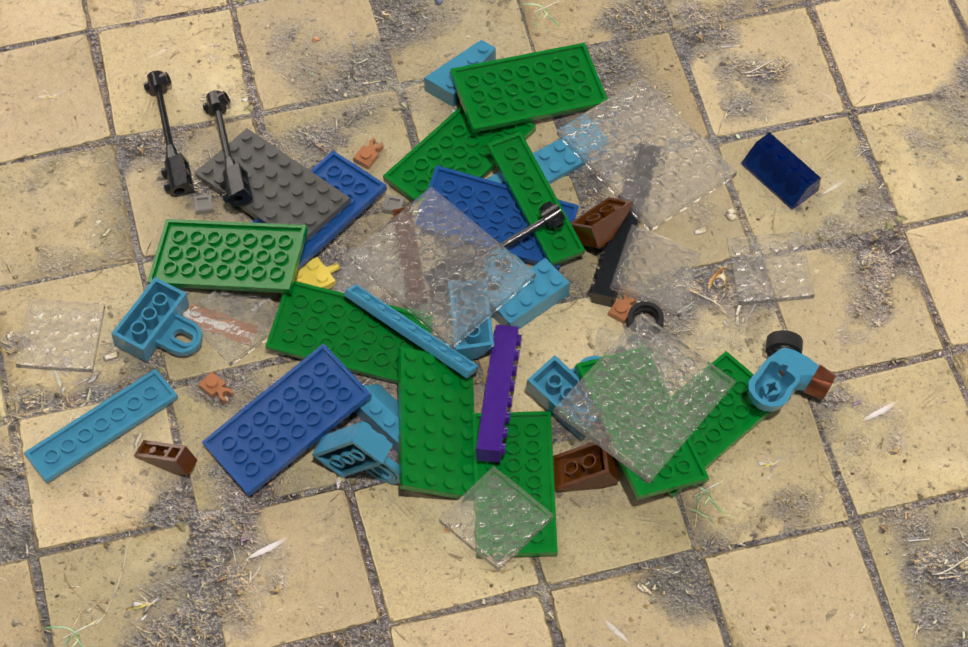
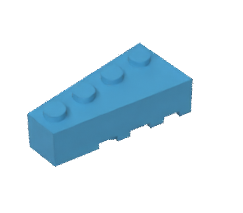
[424,40,496,108]

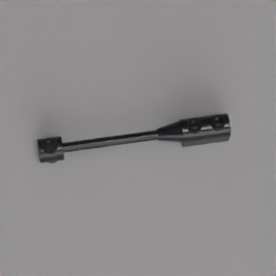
[143,70,195,197]
[203,90,253,206]
[423,201,566,298]

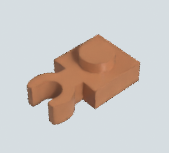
[353,138,383,170]
[608,290,638,324]
[198,372,234,404]

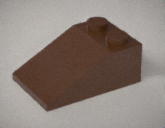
[570,197,633,248]
[553,438,619,492]

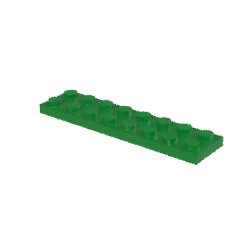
[487,131,585,266]

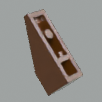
[134,440,198,476]

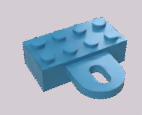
[485,252,570,329]
[111,277,202,362]
[526,355,603,441]
[312,421,399,484]

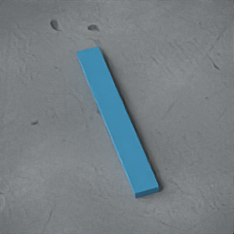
[344,284,479,378]

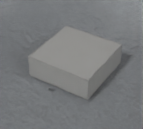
[193,194,214,215]
[382,194,405,215]

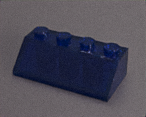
[741,132,821,210]

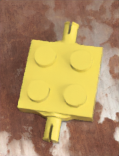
[281,257,340,295]

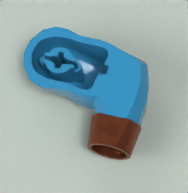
[748,348,836,412]

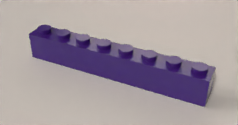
[476,325,522,463]

